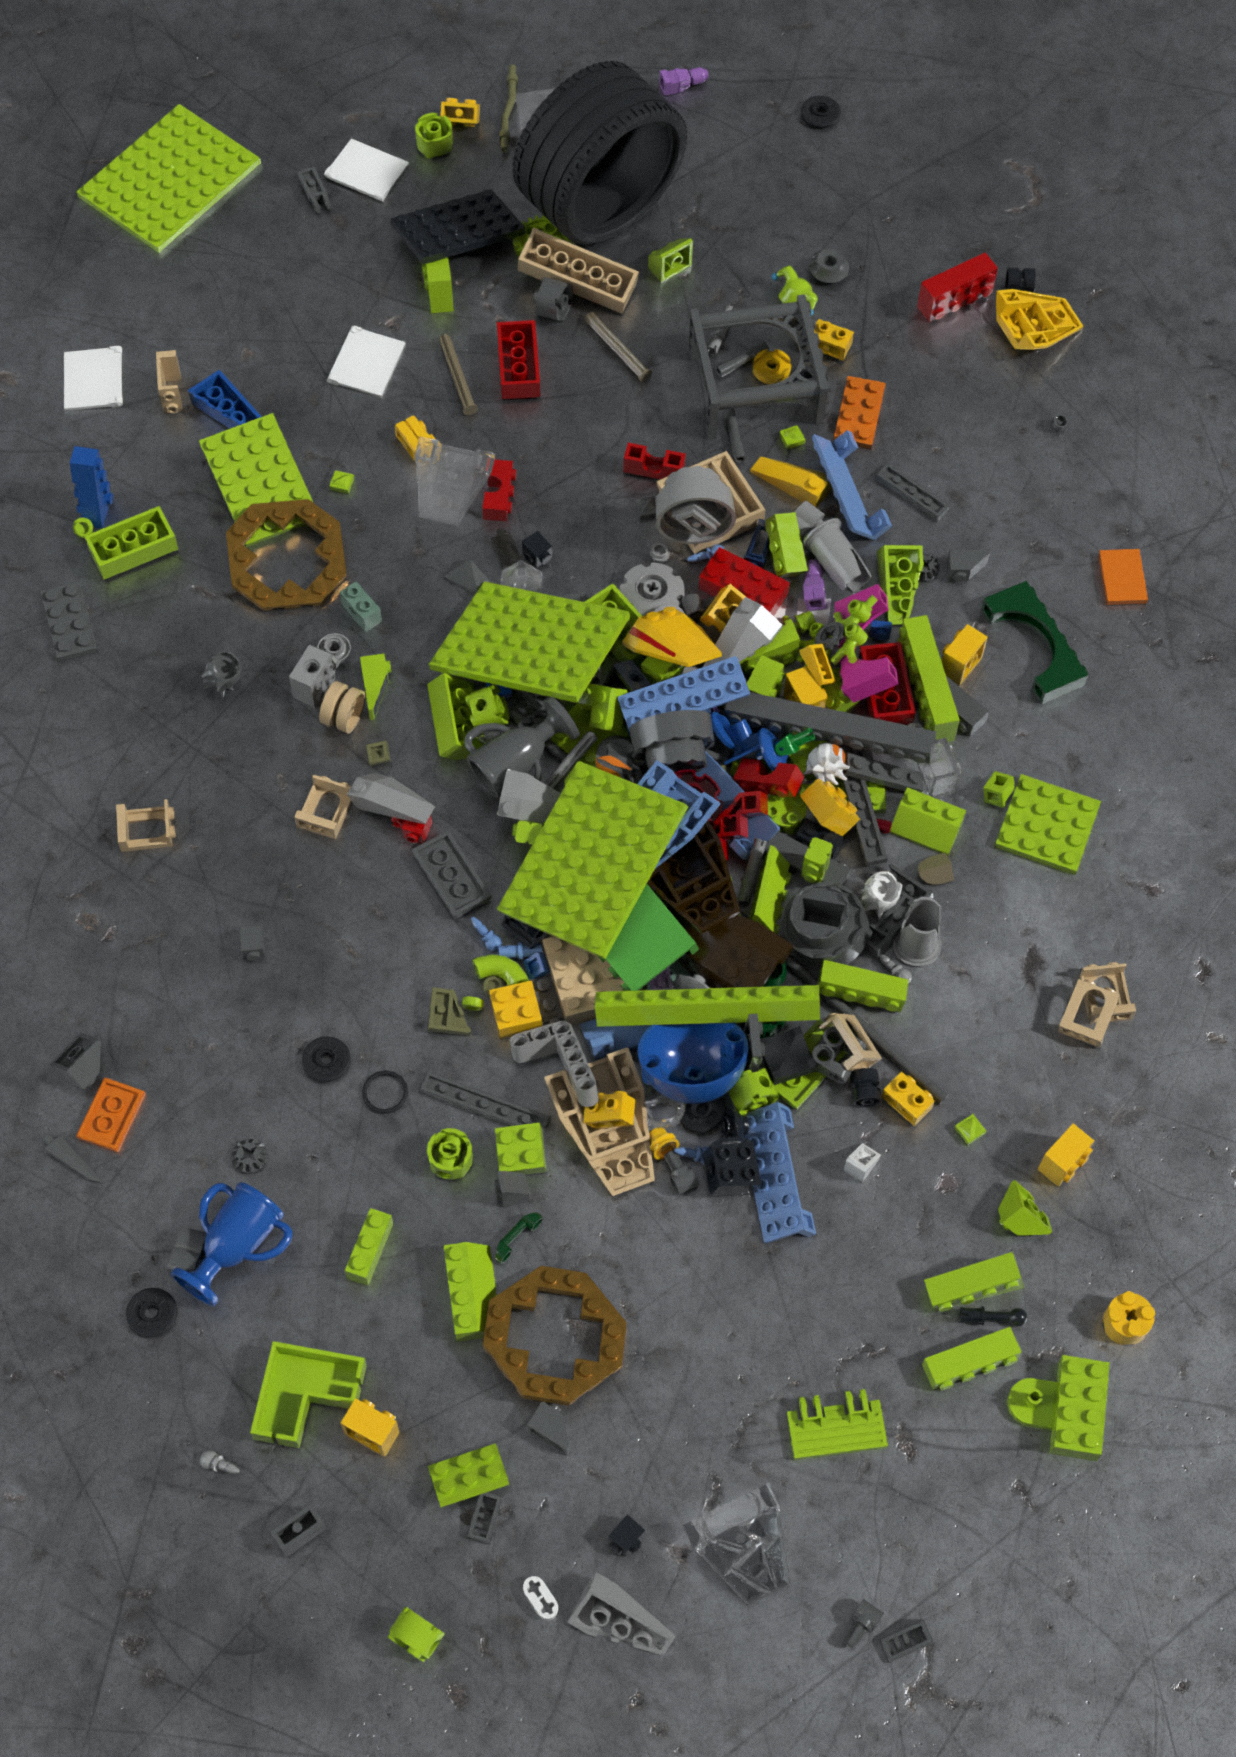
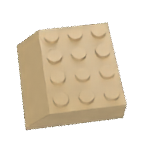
[657,451,765,554]
[542,936,646,1025]

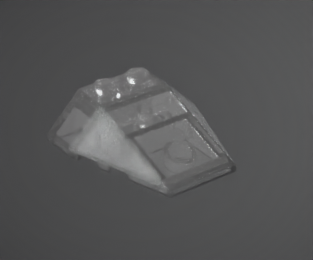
[415,436,496,526]

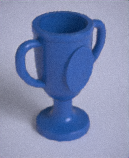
[170,1182,293,1307]

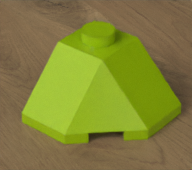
[998,1180,1052,1235]

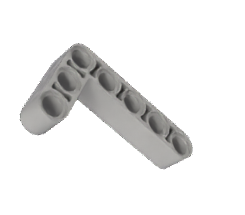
[509,1021,599,1107]

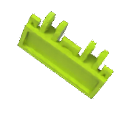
[787,1389,888,1460]

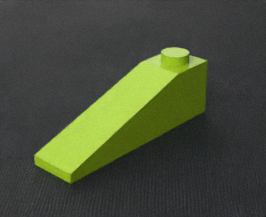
[877,545,924,625]

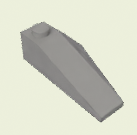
[703,597,783,667]
[497,769,561,823]
[347,773,435,824]
[567,1572,675,1655]

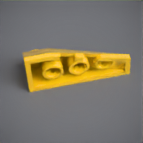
[750,456,833,508]

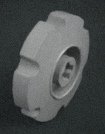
[620,562,685,616]

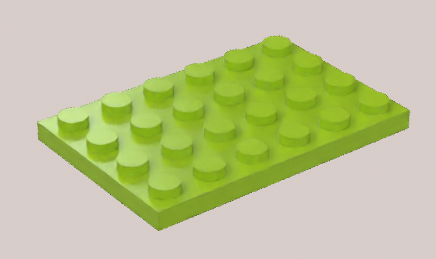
[199,413,313,547]

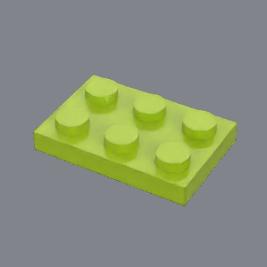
[428,1443,509,1507]

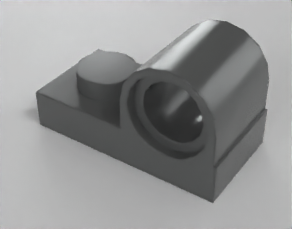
[680,594,716,623]

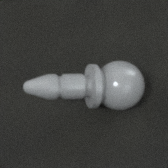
[879,954,912,984]
[200,1450,240,1473]

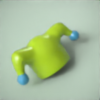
[771,265,818,316]

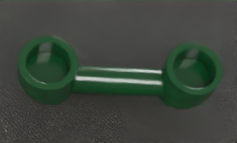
[495,1212,544,1264]

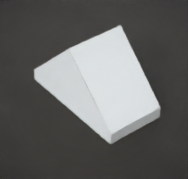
[844,1143,881,1183]

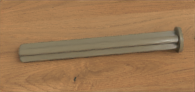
[585,312,652,382]
[439,334,478,415]

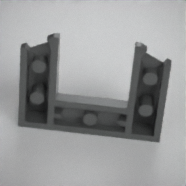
[864,864,934,959]

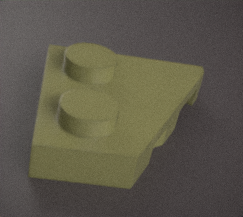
[427,987,471,1036]

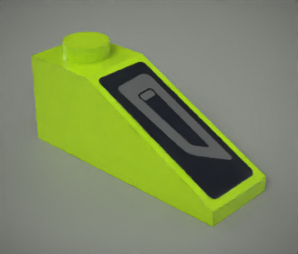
[360,653,392,720]

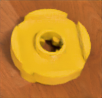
[753,349,791,385]

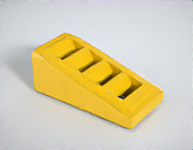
[799,644,836,686]

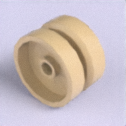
[319,681,366,734]

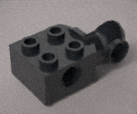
[602,659,652,722]
[702,1107,762,1197]

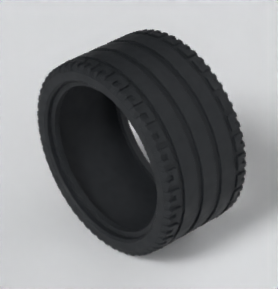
[512,61,688,245]

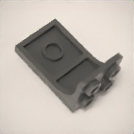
[743,1014,765,1073]

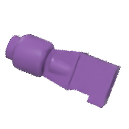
[659,67,709,96]
[803,559,827,611]

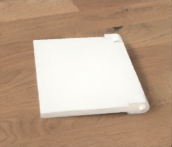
[324,139,409,202]
[327,325,406,398]
[64,346,123,411]

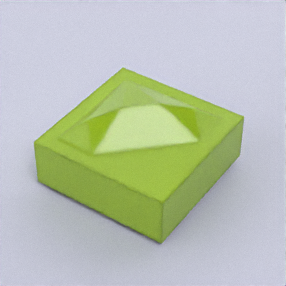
[779,425,806,450]
[329,470,355,494]
[954,1114,986,1145]

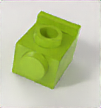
[983,771,1015,808]

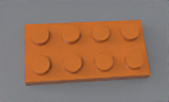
[833,376,886,450]

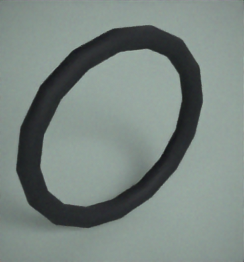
[362,1070,408,1114]

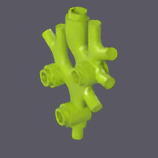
[796,595,878,666]

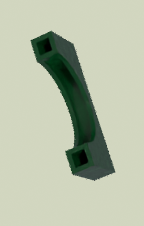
[981,580,1088,704]

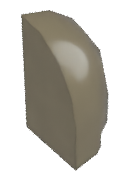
[918,853,954,885]

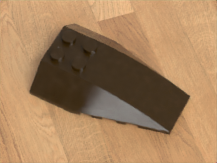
[647,821,741,934]
[667,904,794,988]

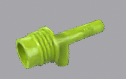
[781,610,816,634]

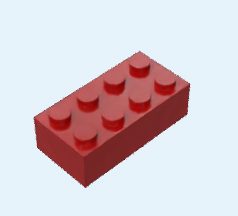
[917,252,998,322]
[497,320,541,399]
[698,547,790,616]
[858,642,916,725]

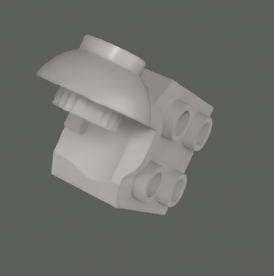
[289,633,351,707]

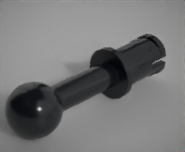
[959,1306,1028,1327]

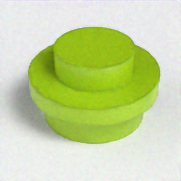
[73,517,93,538]

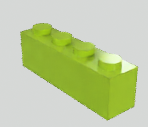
[817,960,909,1013]
[922,1327,1022,1391]

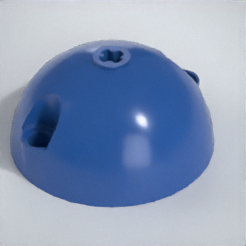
[637,1023,749,1104]

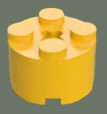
[1103,1291,1155,1345]

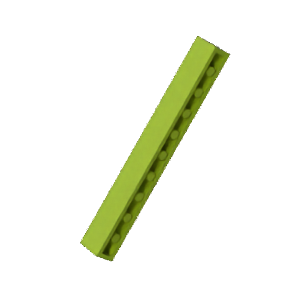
[595,985,820,1027]

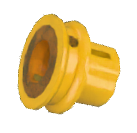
[649,1127,679,1160]

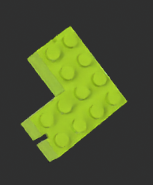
[250,1341,367,1449]

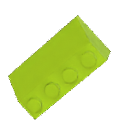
[427,673,485,760]
[749,845,791,935]
[443,1242,497,1342]

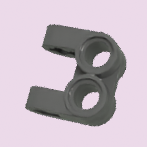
[812,1026,867,1084]

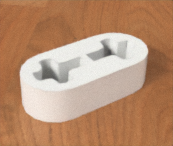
[523,1576,558,1621]

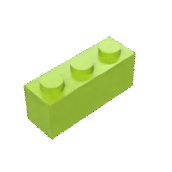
[765,512,808,578]
[345,1208,393,1286]

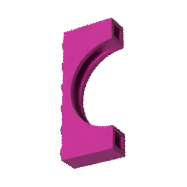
[833,584,898,703]

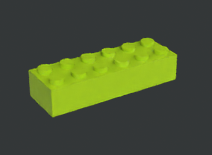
[897,615,960,744]

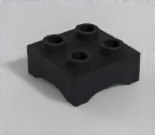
[760,1026,816,1085]

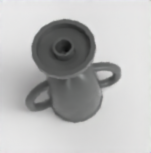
[464,696,580,798]

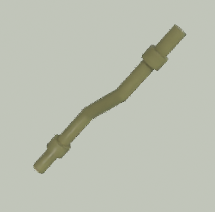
[499,65,518,152]

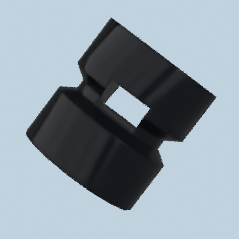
[1005,267,1036,293]
[850,1068,882,1108]

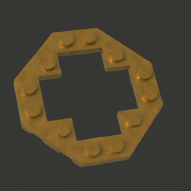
[226,499,346,611]
[482,1266,627,1406]

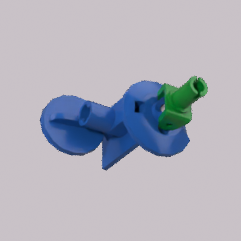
[710,712,815,771]

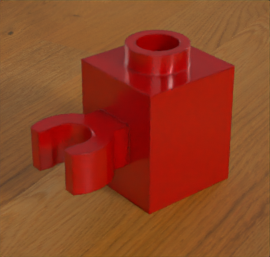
[391,815,433,844]

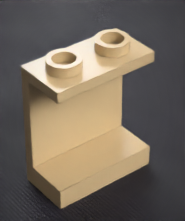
[156,350,183,414]

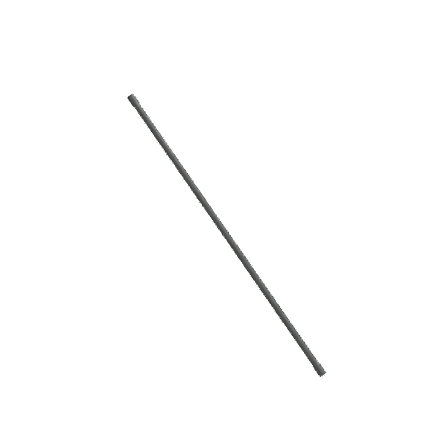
[509,708,949,1105]

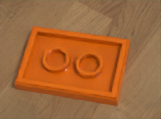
[1099,549,1148,605]
[76,1077,146,1153]

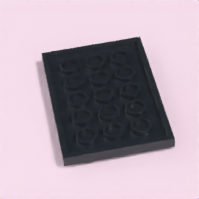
[390,189,526,264]

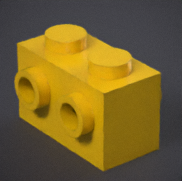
[441,98,480,127]
[814,319,854,361]
[881,1072,935,1127]
[583,1091,636,1129]

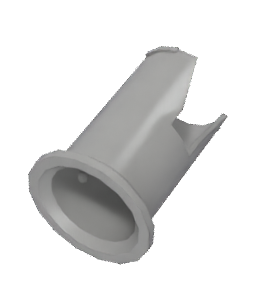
[802,518,872,593]
[892,897,941,967]

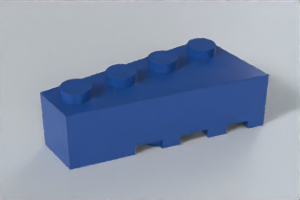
[187,370,262,429]
[70,446,114,529]

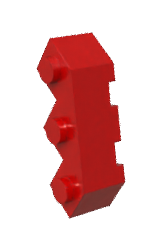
[712,791,768,861]

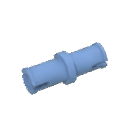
[499,942,543,960]

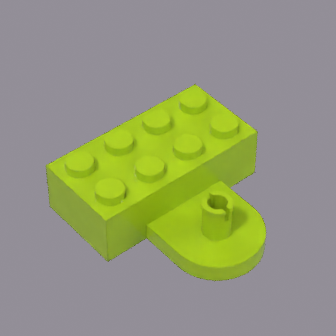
[1007,1355,1110,1462]

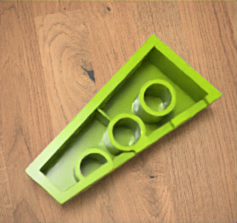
[739,619,800,675]

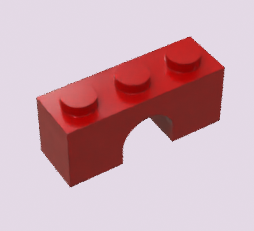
[623,442,686,479]
[482,459,517,522]
[733,758,804,798]

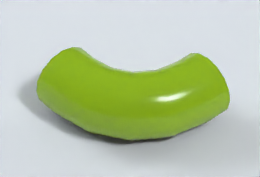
[472,954,529,986]

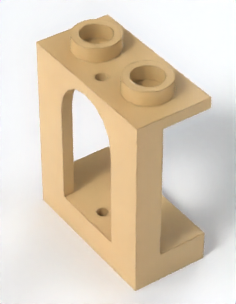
[294,775,352,839]
[116,799,176,852]
[1079,962,1136,1024]
[1059,979,1120,1048]
[819,1013,882,1071]

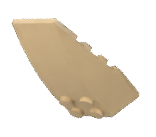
[544,1047,655,1197]

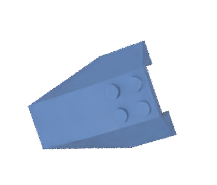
[638,760,720,869]

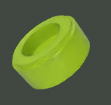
[461,996,484,1011]

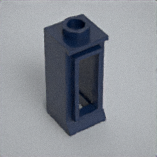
[744,519,770,569]

